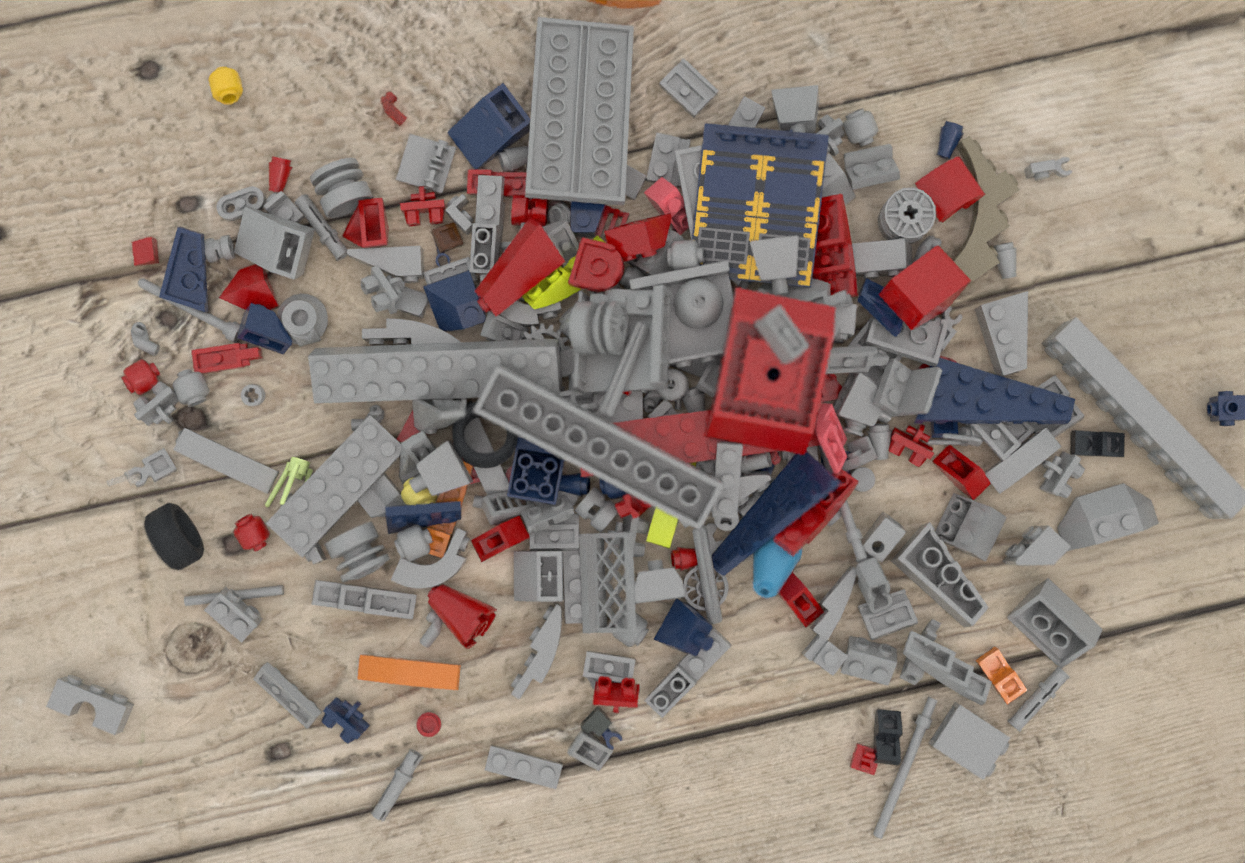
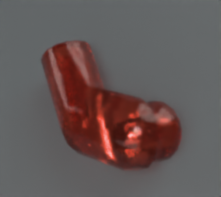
[380,91,408,126]

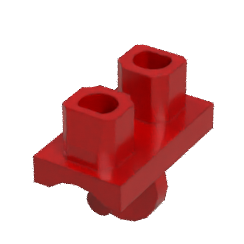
[400,186,447,227]
[888,424,934,467]
[615,492,653,519]
[593,676,640,713]

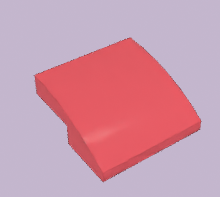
[816,403,847,474]

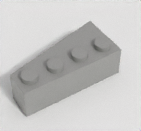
[891,522,989,627]

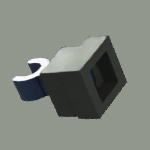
[581,706,623,750]

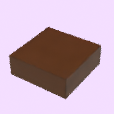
[431,222,464,253]

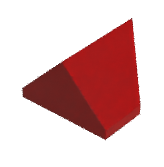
[342,198,389,248]
[219,264,280,310]

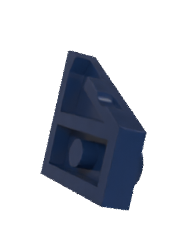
[857,278,903,337]

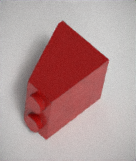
[879,245,971,331]

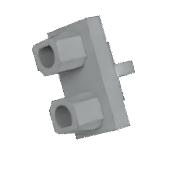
[813,115,845,156]
[360,265,405,314]
[133,381,179,426]
[1040,452,1085,498]
[607,514,649,557]

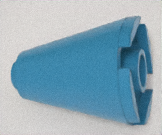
[753,536,803,598]

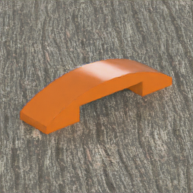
[427,461,473,558]

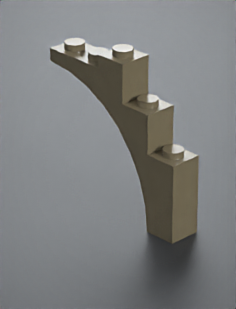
[953,136,1020,285]

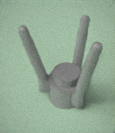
[926,424,984,447]

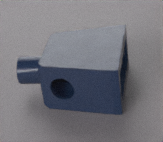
[654,598,714,656]

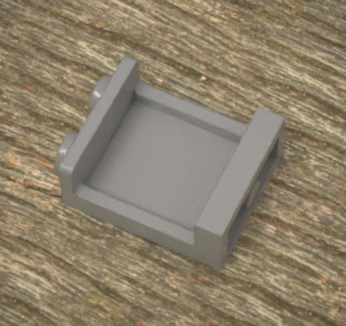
[929,702,1010,780]

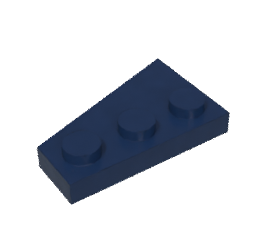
[385,501,461,534]

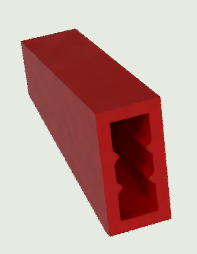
[474,218,565,317]

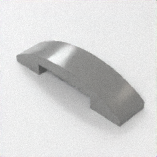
[464,401,509,495]

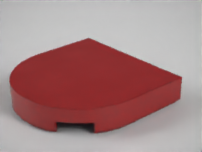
[568,237,624,292]

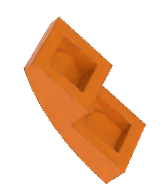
[975,647,1027,705]

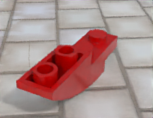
[774,468,859,556]

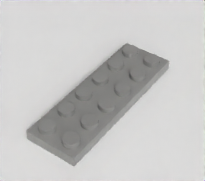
[266,415,401,557]

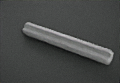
[599,322,649,417]
[692,527,722,624]

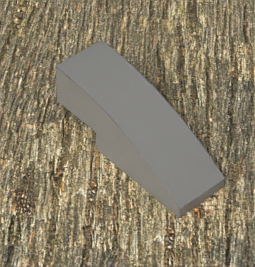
[985,427,1061,494]

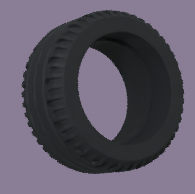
[452,401,518,468]
[144,503,204,570]

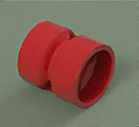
[511,194,548,227]

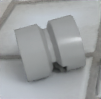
[574,487,618,533]

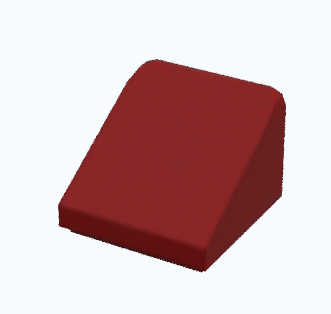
[132,237,159,266]

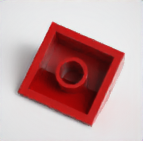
[605,213,672,262]

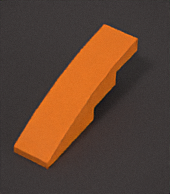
[357,654,461,690]

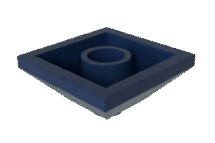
[423,270,486,331]

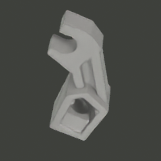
[900,619,941,685]

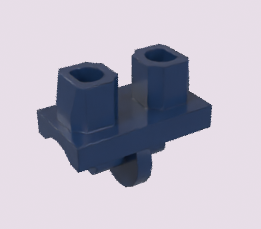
[321,697,370,744]

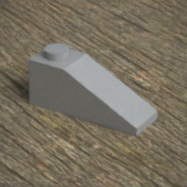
[347,246,425,283]

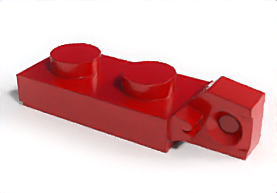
[191,343,263,374]

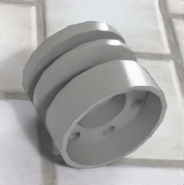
[309,158,374,218]
[878,188,936,245]
[569,301,629,355]
[324,522,390,582]

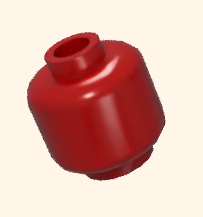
[121,359,161,395]
[233,513,270,552]

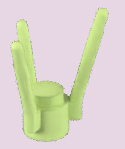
[265,457,313,507]

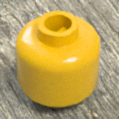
[208,66,243,105]

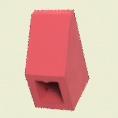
[644,177,689,235]

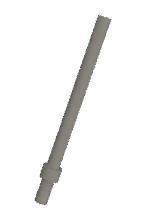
[818,445,867,561]
[873,697,938,839]

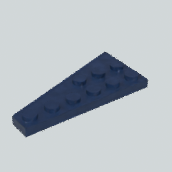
[914,357,1075,424]
[711,450,842,576]

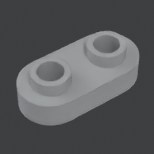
[217,186,266,221]

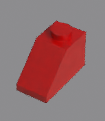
[932,445,991,500]
[471,516,530,562]
[777,572,824,628]

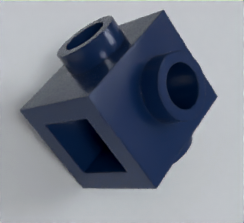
[1206,391,1245,426]

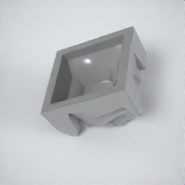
[634,560,685,604]

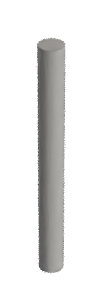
[184,585,284,606]

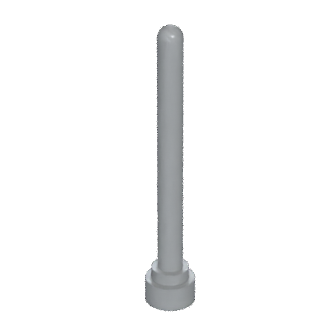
[138,278,240,343]

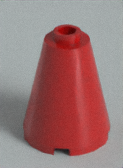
[427,584,497,649]

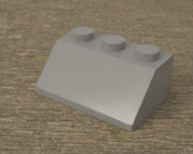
[1007,578,1103,668]

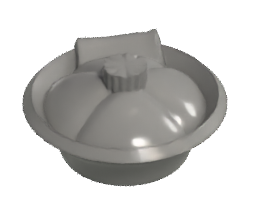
[277,294,328,347]

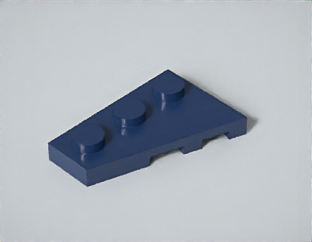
[159,226,208,312]

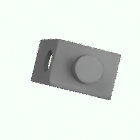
[772,85,819,133]
[750,235,799,294]
[833,372,892,427]
[409,440,474,496]
[856,512,906,563]

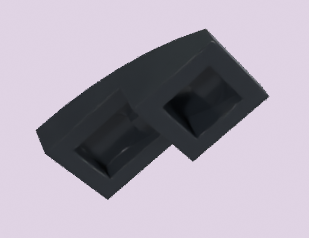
[1070,430,1125,458]
[874,709,903,765]

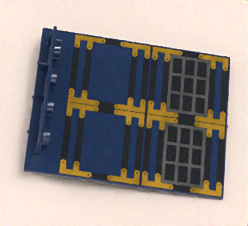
[692,123,829,287]

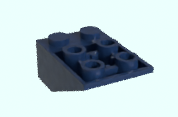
[447,83,530,170]
[507,435,565,505]

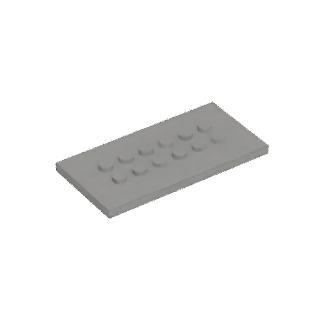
[525,17,634,206]

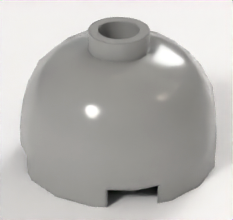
[674,278,724,329]

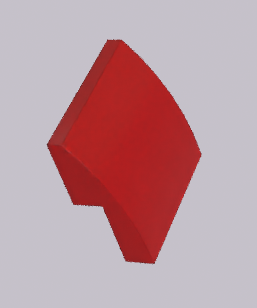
[914,156,985,223]

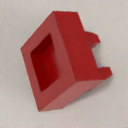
[850,743,878,775]

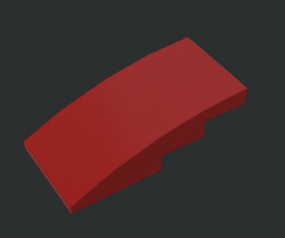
[812,194,858,297]

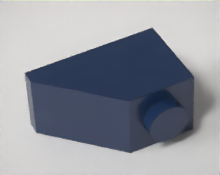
[237,303,292,355]

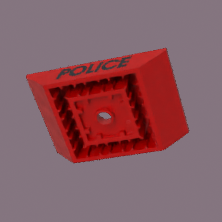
[706,288,835,455]

